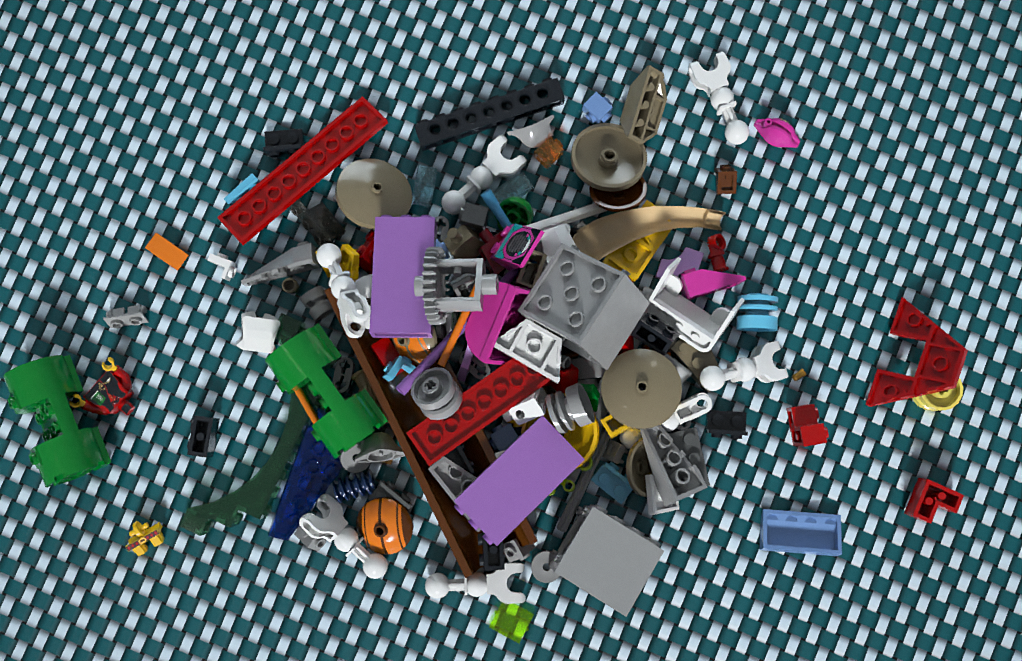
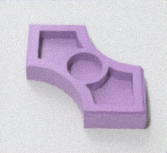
[655,247,704,279]
[458,344,474,382]

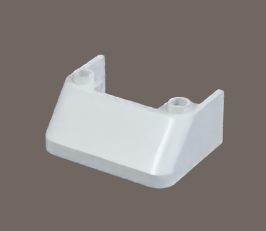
[645,257,745,352]

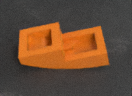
[145,232,189,271]

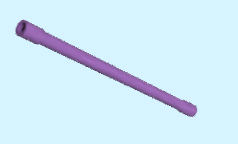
[396,247,537,396]

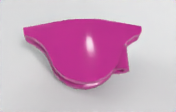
[754,118,800,148]

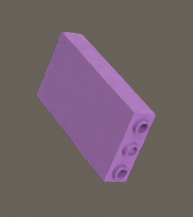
[369,215,437,338]
[454,415,585,546]

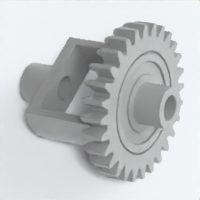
[414,247,499,325]

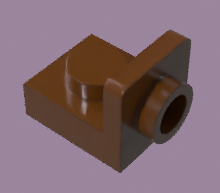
[714,165,737,194]

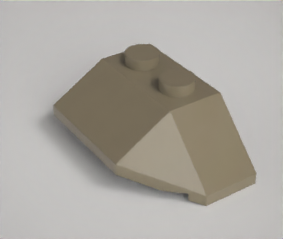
[620,65,667,144]

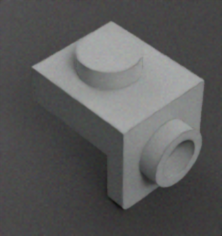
[294,526,327,551]
[503,538,535,563]

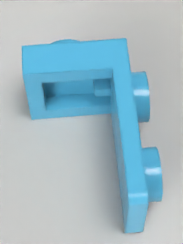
[382,356,416,382]

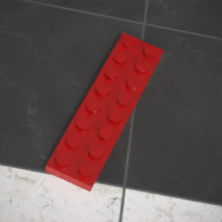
[406,358,561,466]

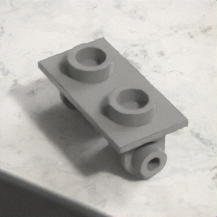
[103,305,149,328]

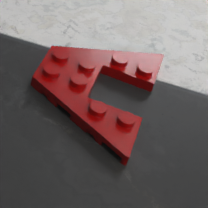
[865,297,968,407]

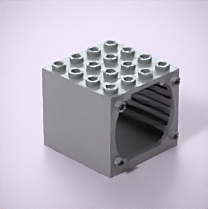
[518,243,650,370]
[548,504,664,617]

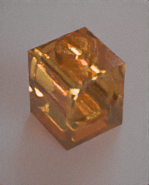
[534,136,564,169]

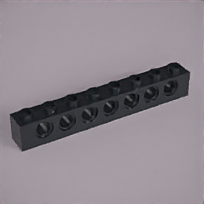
[414,78,565,151]

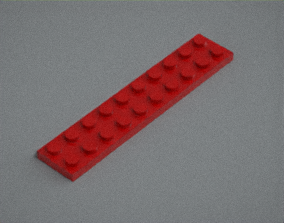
[217,96,388,246]

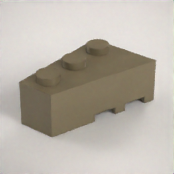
[669,338,719,392]

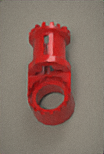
[707,233,729,272]

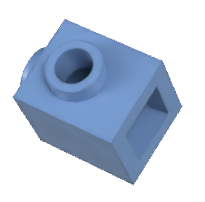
[582,92,613,124]
[489,423,518,451]

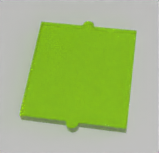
[489,602,534,643]

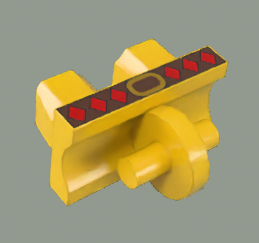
[125,521,165,556]

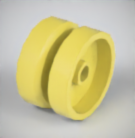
[912,378,963,411]

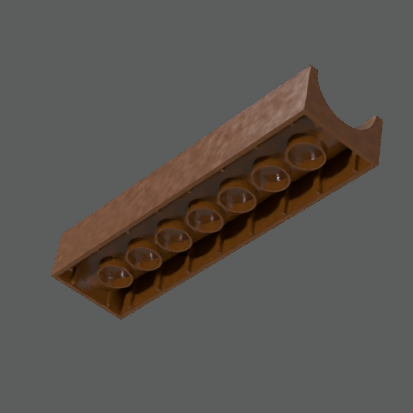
[324,287,538,578]

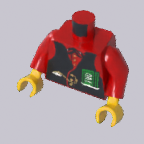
[69,357,135,415]

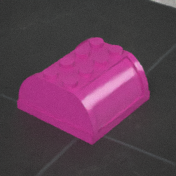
[465,282,531,365]

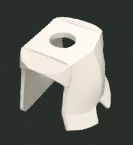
[536,224,580,268]
[235,311,280,353]

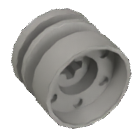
[546,383,595,434]

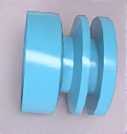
[736,293,779,332]

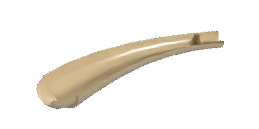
[572,206,726,261]

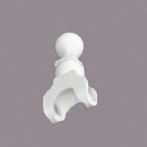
[688,52,749,145]
[441,135,527,215]
[316,243,371,338]
[700,341,789,391]
[620,392,712,449]
[299,494,388,579]
[425,563,526,604]

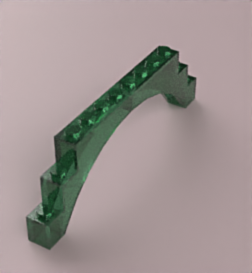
[179,313,331,536]

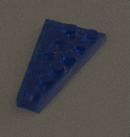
[268,424,343,541]

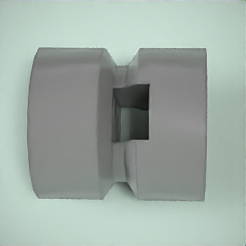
[300,286,334,322]

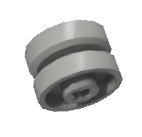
[411,367,463,420]

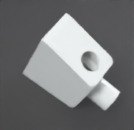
[503,387,547,425]

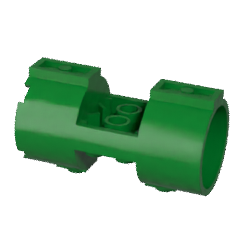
[265,323,388,459]
[3,355,111,487]

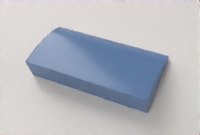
[759,509,842,556]

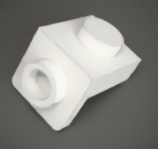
[208,252,237,281]

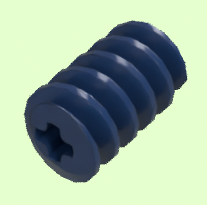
[332,469,375,503]

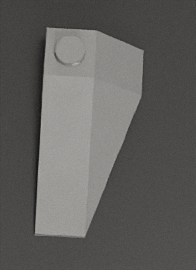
[241,241,320,287]
[450,273,476,297]
[640,425,708,506]
[428,456,481,532]

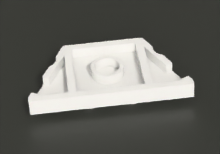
[494,319,562,384]

